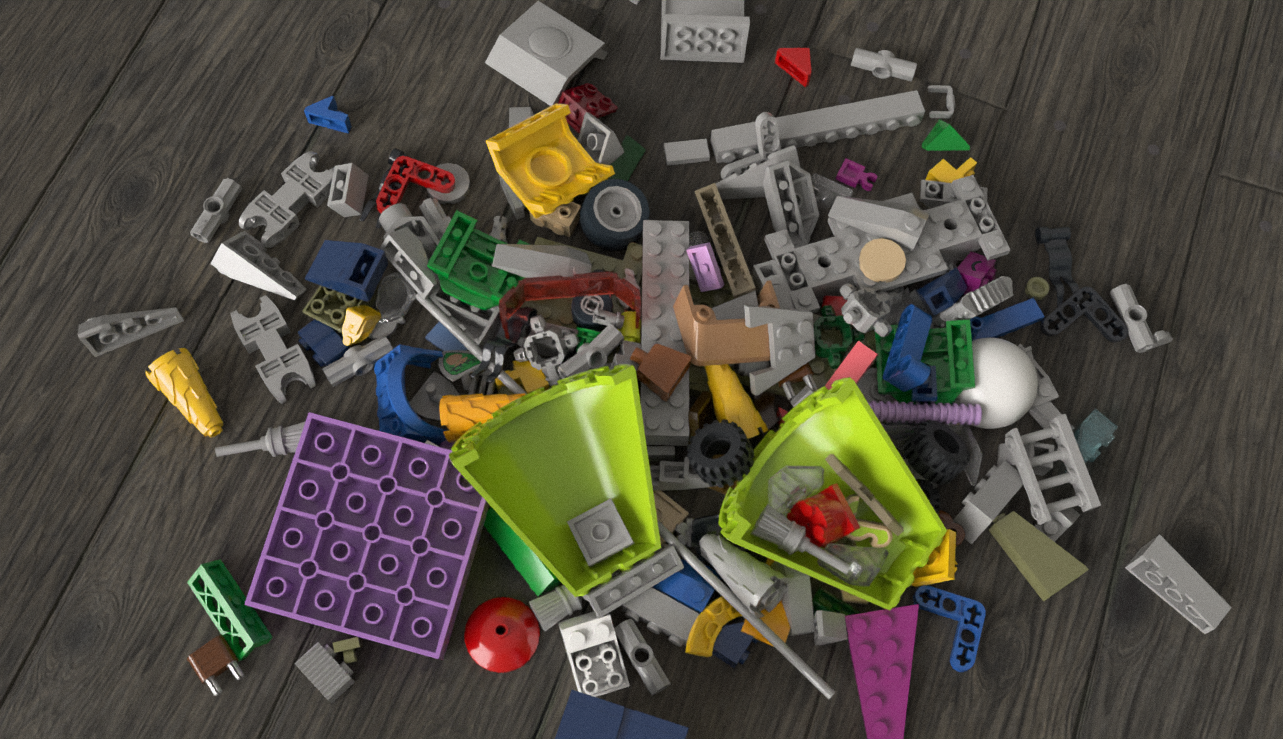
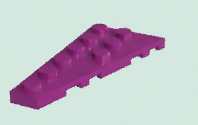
[845,604,919,739]

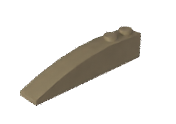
[695,183,756,298]

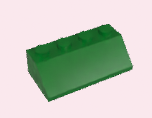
[484,507,562,596]

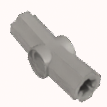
[419,198,451,241]
[558,324,624,378]

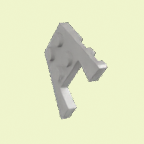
[744,304,815,395]

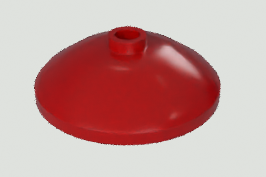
[464,597,540,673]

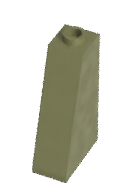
[989,511,1089,602]

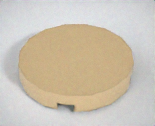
[859,238,906,283]

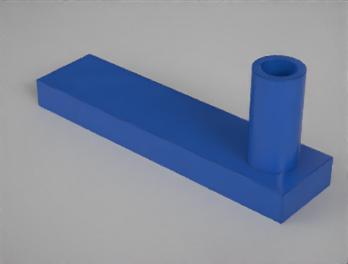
[970,298,1044,341]

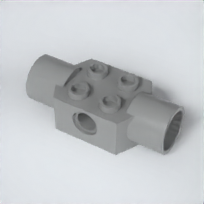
[379,203,440,298]

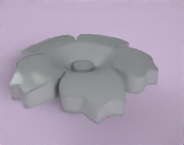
[675,518,694,548]

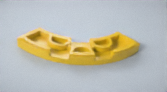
[685,596,742,657]

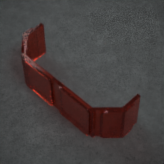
[499,272,641,339]

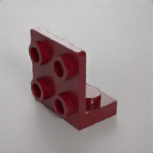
[558,83,618,134]

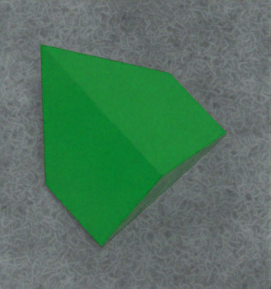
[922,119,970,151]

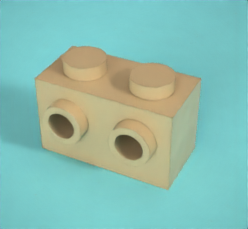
[530,202,581,237]

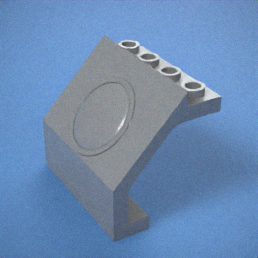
[485,1,608,106]

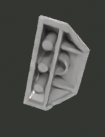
[763,160,819,248]

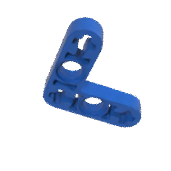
[913,585,985,672]

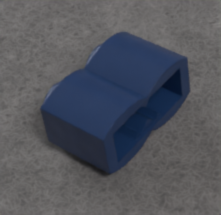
[298,319,349,367]

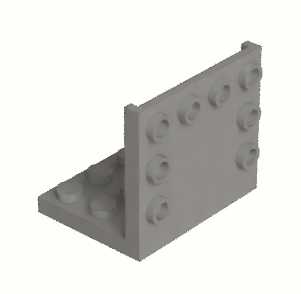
[660,0,750,63]

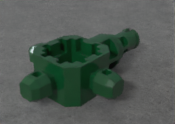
[813,305,865,369]

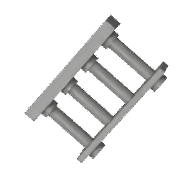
[1005,414,1101,525]

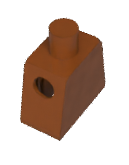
[630,343,692,402]

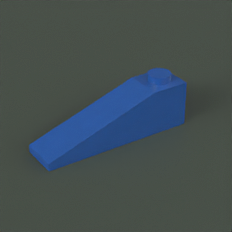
[652,559,722,614]

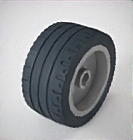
[580,179,650,251]

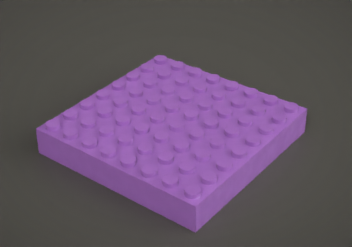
[244,412,489,660]

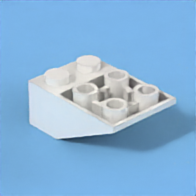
[558,611,630,697]

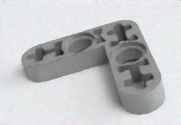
[721,112,781,179]

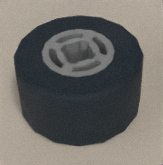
[571,287,613,332]

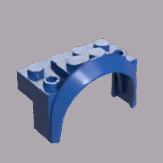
[374,345,448,446]

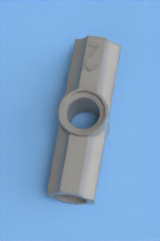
[851,48,917,82]
[190,178,242,243]
[1110,284,1157,353]
[322,335,393,387]
[614,618,671,696]

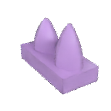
[686,242,724,292]

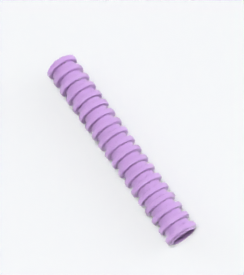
[867,401,982,425]

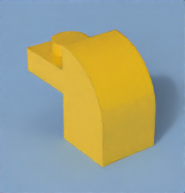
[925,157,977,183]
[495,360,549,394]

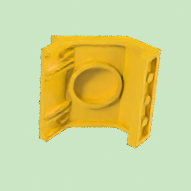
[486,103,615,219]

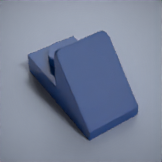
[304,96,352,134]

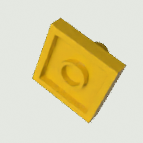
[911,529,958,587]

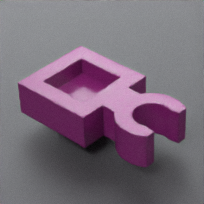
[836,158,878,191]

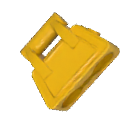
[342,305,383,346]

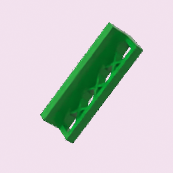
[187,559,273,661]

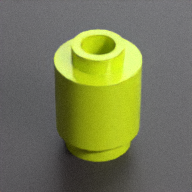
[618,311,641,344]

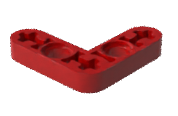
[376,156,455,213]

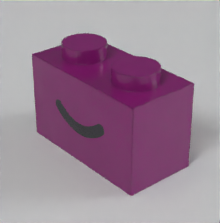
[958,251,997,295]

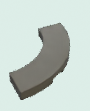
[825,454,904,536]

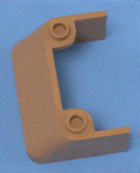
[673,280,780,366]

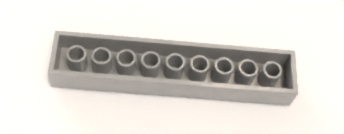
[640,220,689,446]

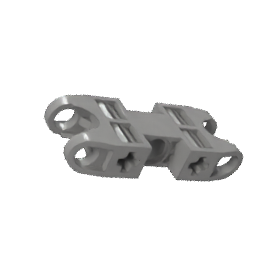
[239,151,334,248]
[230,295,317,404]

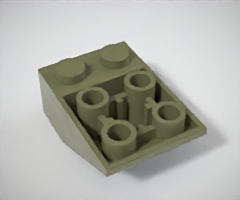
[302,281,383,333]

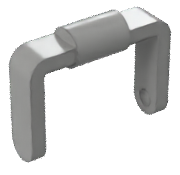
[928,85,955,118]

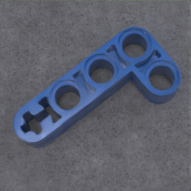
[883,304,932,392]

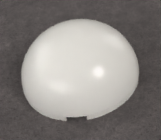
[950,338,1038,429]

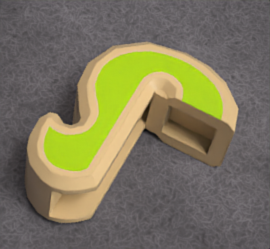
[845,494,893,548]

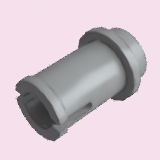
[592,308,624,329]

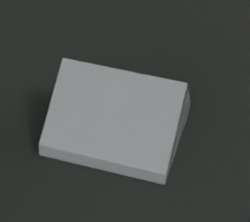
[578,112,624,165]

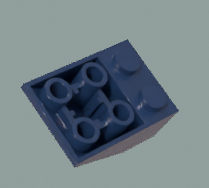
[305,240,388,302]

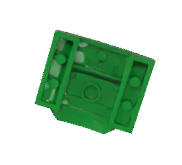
[427,210,530,310]
[875,319,975,405]

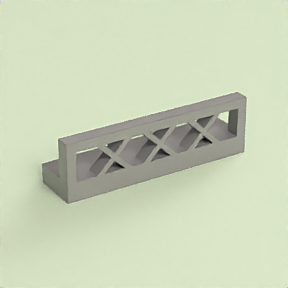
[582,543,684,618]

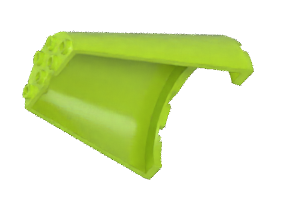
[449,364,661,597]
[719,377,947,610]

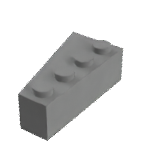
[1125,534,1232,634]

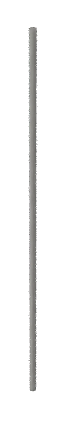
[415,293,835,699]

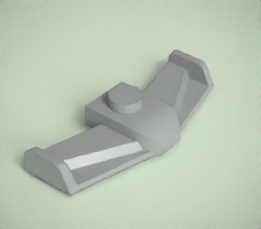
[1022,346,1075,439]

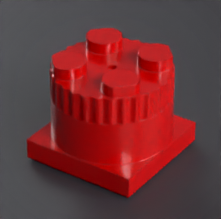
[787,483,860,549]

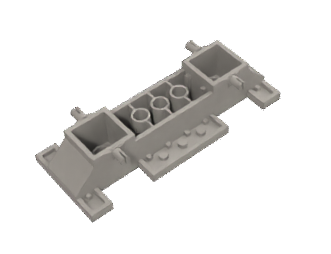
[764,175,1010,313]

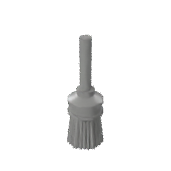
[215,421,306,457]
[751,504,851,574]
[529,569,619,631]

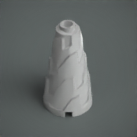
[699,534,789,618]

